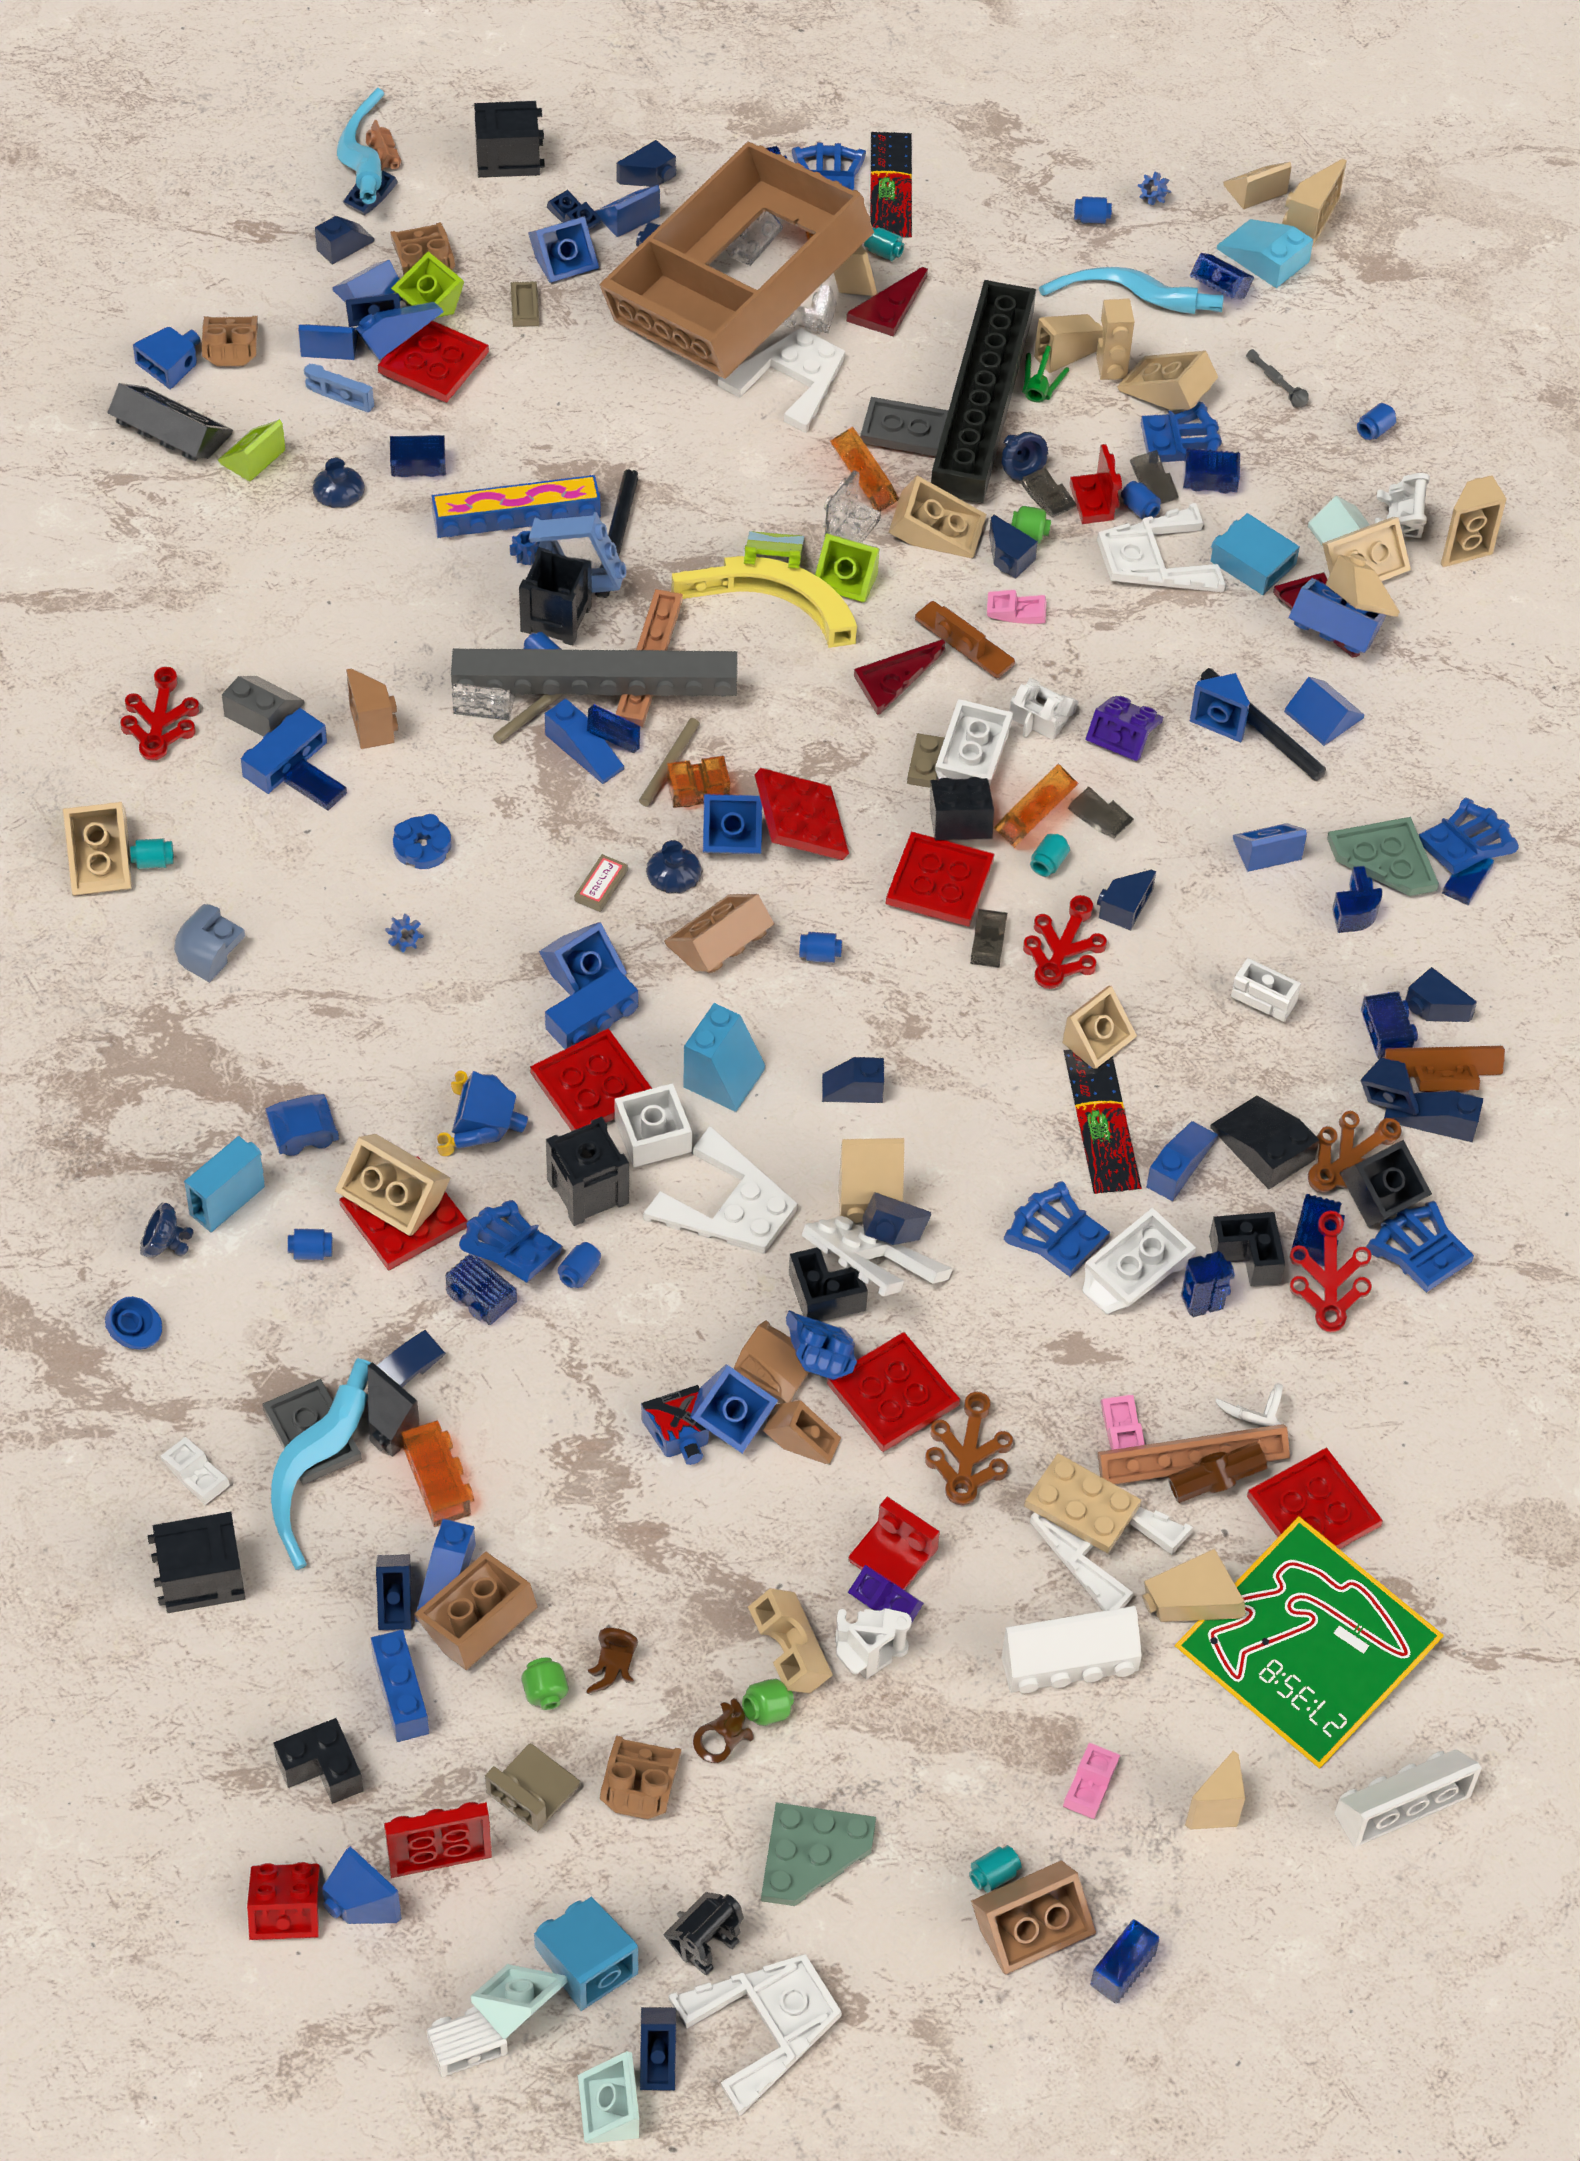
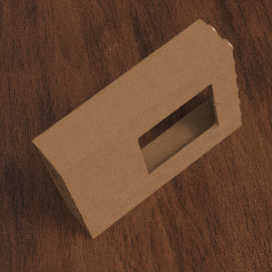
[599,141,874,379]

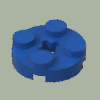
[393,814,451,869]

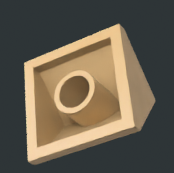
[1223,162,1292,210]
[834,245,877,296]
[1062,986,1137,1068]
[1185,1750,1245,1830]

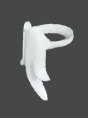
[1216,1383,1283,1427]

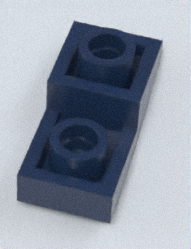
[343,169,398,215]
[547,190,602,230]
[377,1330,446,1388]

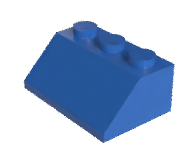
[1288,578,1387,653]

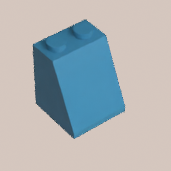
[683,1003,765,1112]
[534,1896,638,2011]

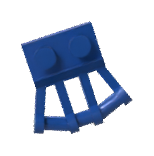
[792,142,866,190]
[1141,402,1222,467]
[1419,797,1519,875]
[1004,1181,1110,1277]
[459,1200,563,1283]
[1366,1201,1474,1293]

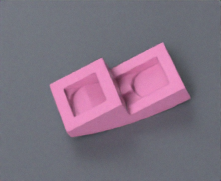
[987,590,1047,624]
[1100,1395,1145,1450]
[1063,1743,1120,1819]

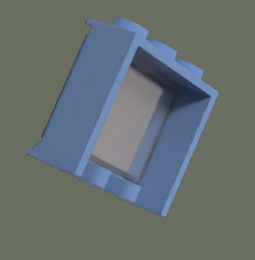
[529,512,626,593]

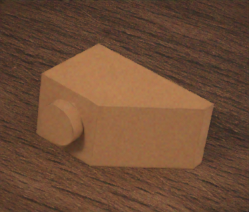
[763,1400,841,1464]

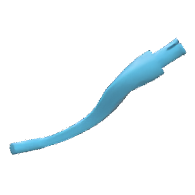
[337,88,385,204]
[1039,267,1224,314]
[271,1358,371,1570]

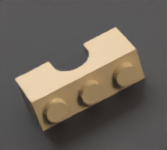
[1096,298,1135,380]
[748,1588,833,1693]

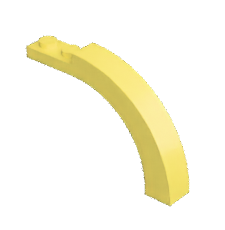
[671,556,857,648]

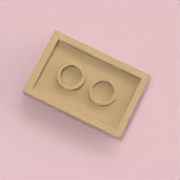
[1322,517,1411,581]
[1024,1453,1141,1553]

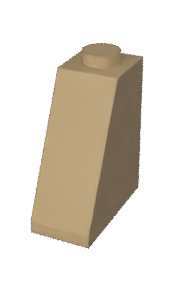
[1034,314,1103,373]
[1142,1549,1246,1622]

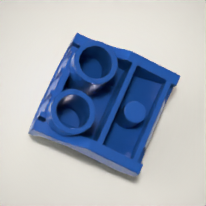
[265,1094,339,1156]
[786,1310,857,1380]

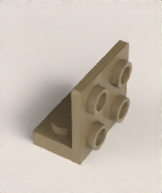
[485,1743,580,1832]

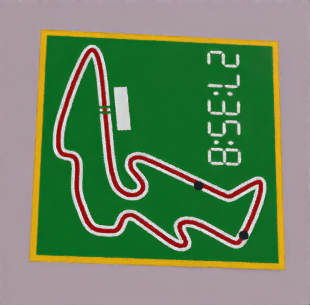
[1174,1517,1445,1769]

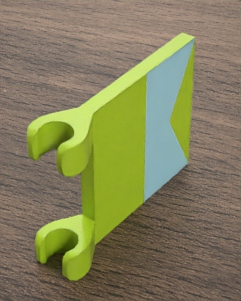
[744,531,804,569]

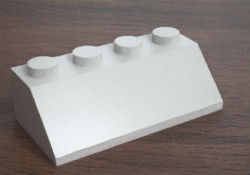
[1001,1606,1142,1693]
[1334,1749,1482,1848]

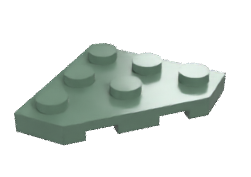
[1327,817,1439,896]
[761,1802,876,1906]

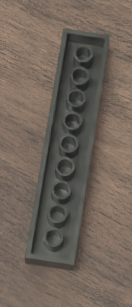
[931,280,1036,503]

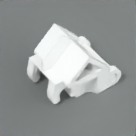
[1375,473,1430,538]
[1010,678,1079,740]
[835,1608,912,1680]

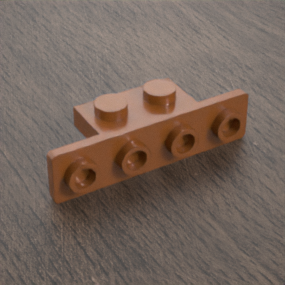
[915,601,1015,678]
[1384,1046,1505,1093]

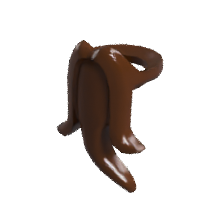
[586,1628,638,1694]
[693,1698,754,1763]

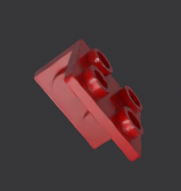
[1070,444,1122,524]
[848,1496,940,1590]
[247,1862,320,1940]

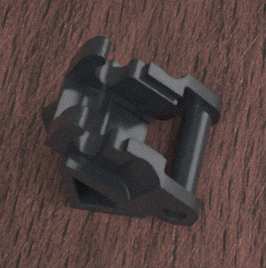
[663,1892,744,1975]

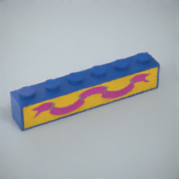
[431,475,601,538]

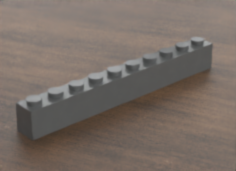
[451,648,738,697]

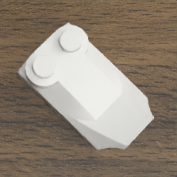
[935,699,1013,785]
[1082,1208,1196,1314]

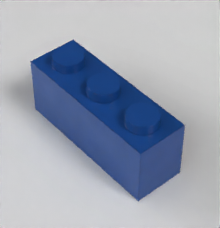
[241,708,327,794]
[545,967,638,1049]
[371,1629,429,1742]

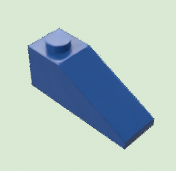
[355,302,444,360]
[544,698,624,784]
[1146,1121,1218,1202]
[415,1519,476,1622]

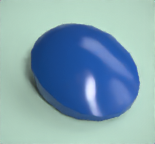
[105,1296,162,1350]

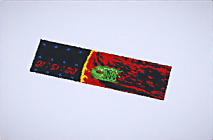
[870,132,912,238]
[1063,1050,1142,1194]

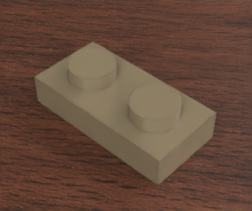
[907,733,945,788]

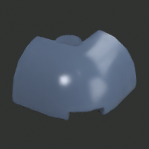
[174,904,245,983]

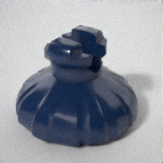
[1002,432,1048,481]
[312,457,364,508]
[646,840,702,893]
[140,1202,194,1258]

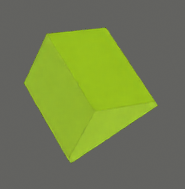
[391,251,464,318]
[218,419,285,482]
[815,533,880,602]

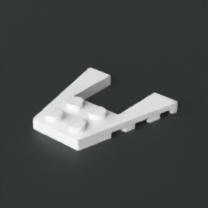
[718,328,845,433]
[1097,503,1226,592]
[643,1126,797,1254]
[802,1216,953,1296]
[1030,1507,1193,1611]
[669,1954,842,2116]

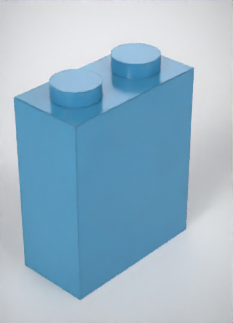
[1210,513,1300,595]
[184,1136,265,1232]

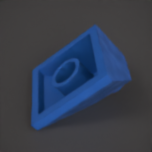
[528,216,599,283]
[539,922,627,996]
[322,1846,402,1924]

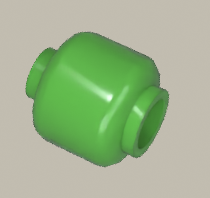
[1011,506,1051,544]
[521,1657,569,1710]
[742,1679,794,1726]

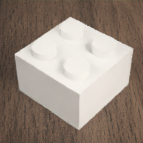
[615,1083,692,1168]

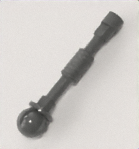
[1246,349,1309,407]

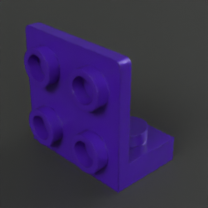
[1085,696,1164,761]

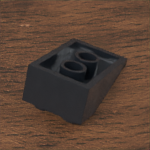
[1210,1095,1320,1190]

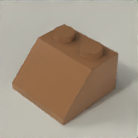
[346,668,398,749]

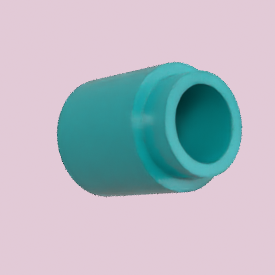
[864,227,905,261]
[1030,834,1070,877]
[130,838,174,869]
[969,1845,1022,1893]

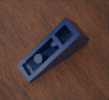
[1384,1091,1484,1142]

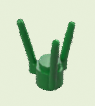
[1022,346,1069,403]

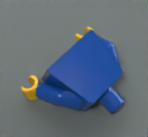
[436,1070,528,1156]

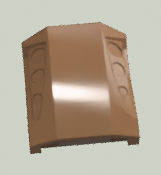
[390,222,455,276]
[202,316,258,366]
[734,1320,809,1404]
[600,1736,682,1819]

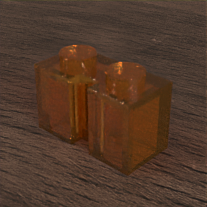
[667,756,730,808]

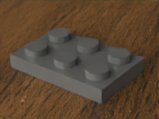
[860,397,948,456]
[262,1379,362,1485]

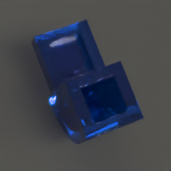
[1332,866,1382,933]

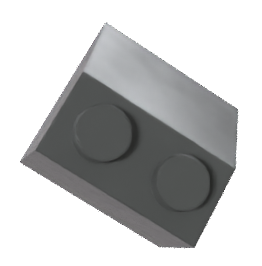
[222,676,304,737]

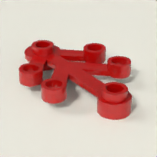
[120,667,200,760]
[1023,895,1107,989]
[1289,1211,1372,1332]

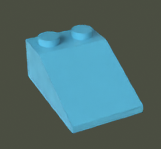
[1216,219,1314,288]

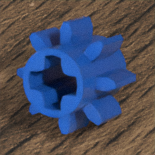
[1137,172,1171,205]
[510,531,540,565]
[385,914,424,952]

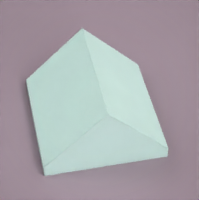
[1308,496,1370,547]
[471,1964,568,2040]
[578,2051,639,2144]

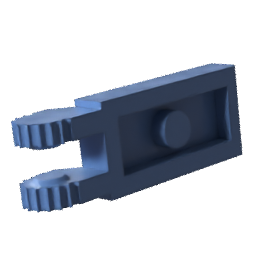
[304,363,374,412]

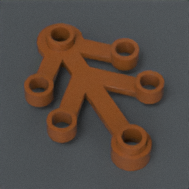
[1308,1111,1402,1192]
[925,1391,1013,1505]

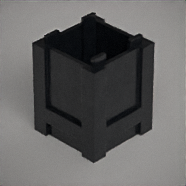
[474,101,545,178]
[519,547,592,646]
[546,1116,629,1226]
[147,1511,246,1614]

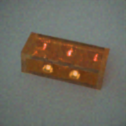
[830,426,899,514]
[994,763,1079,848]
[401,1420,474,1527]

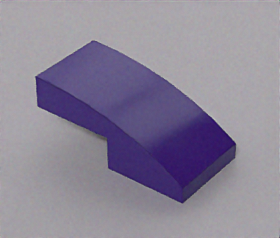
[848,1565,924,1623]

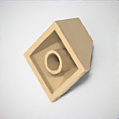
[1326,554,1400,617]

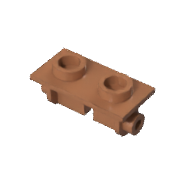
[366,120,401,170]

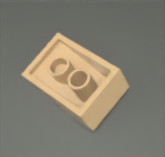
[1282,159,1347,247]
[1117,350,1218,411]
[888,475,987,558]
[63,802,132,896]
[838,1138,905,1223]

